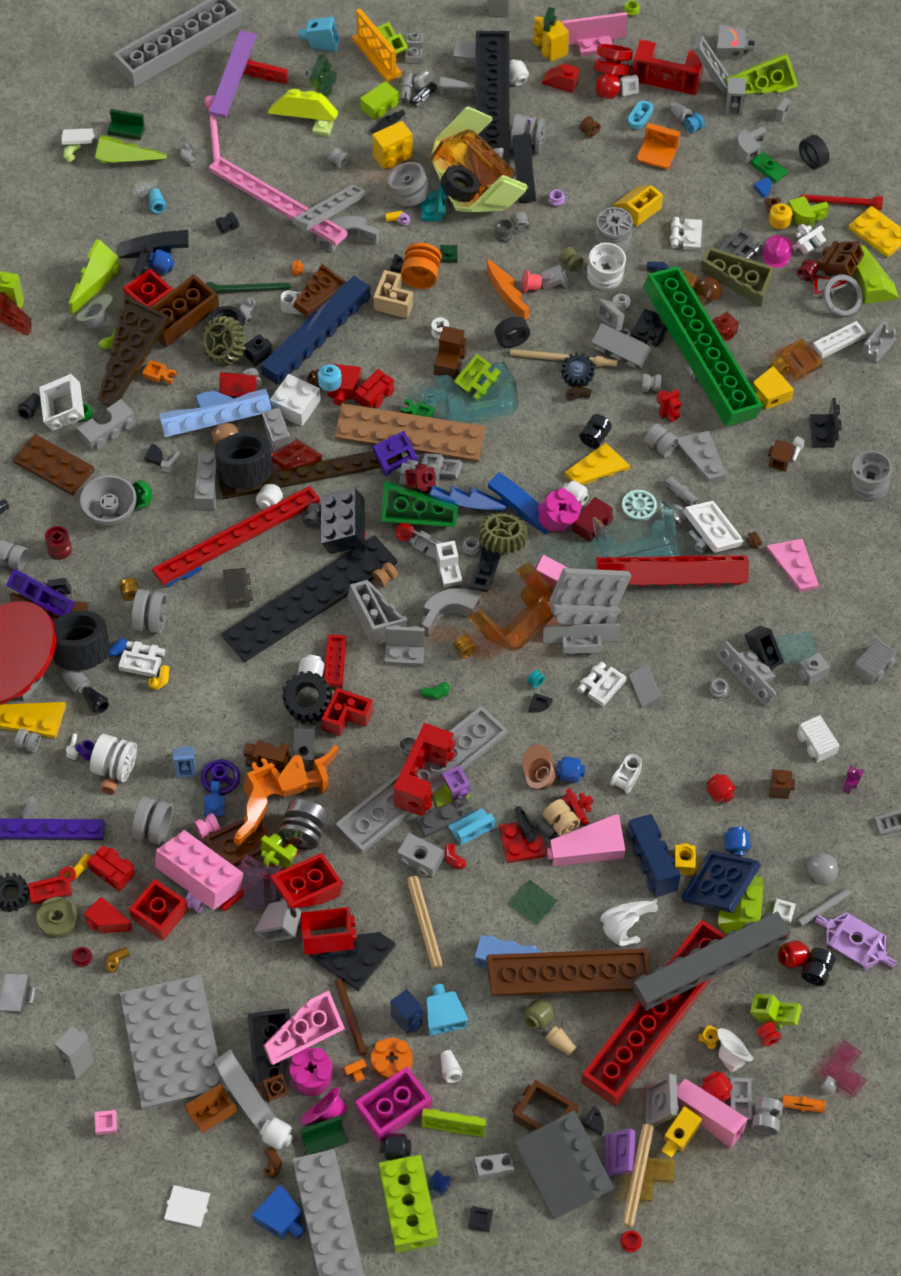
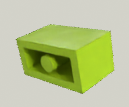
[360,81,399,120]

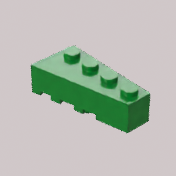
[381,480,458,527]

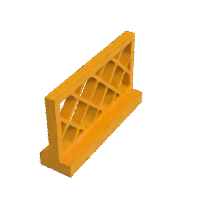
[352,8,401,82]

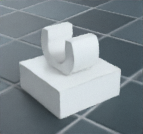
[620,75,639,96]

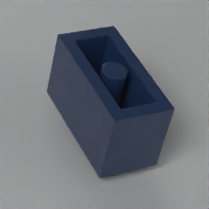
[390,989,423,1035]

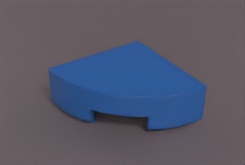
[754,177,772,199]

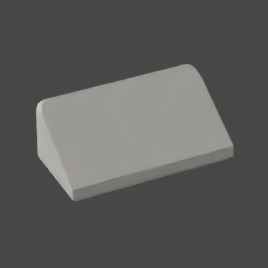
[629,665,661,708]

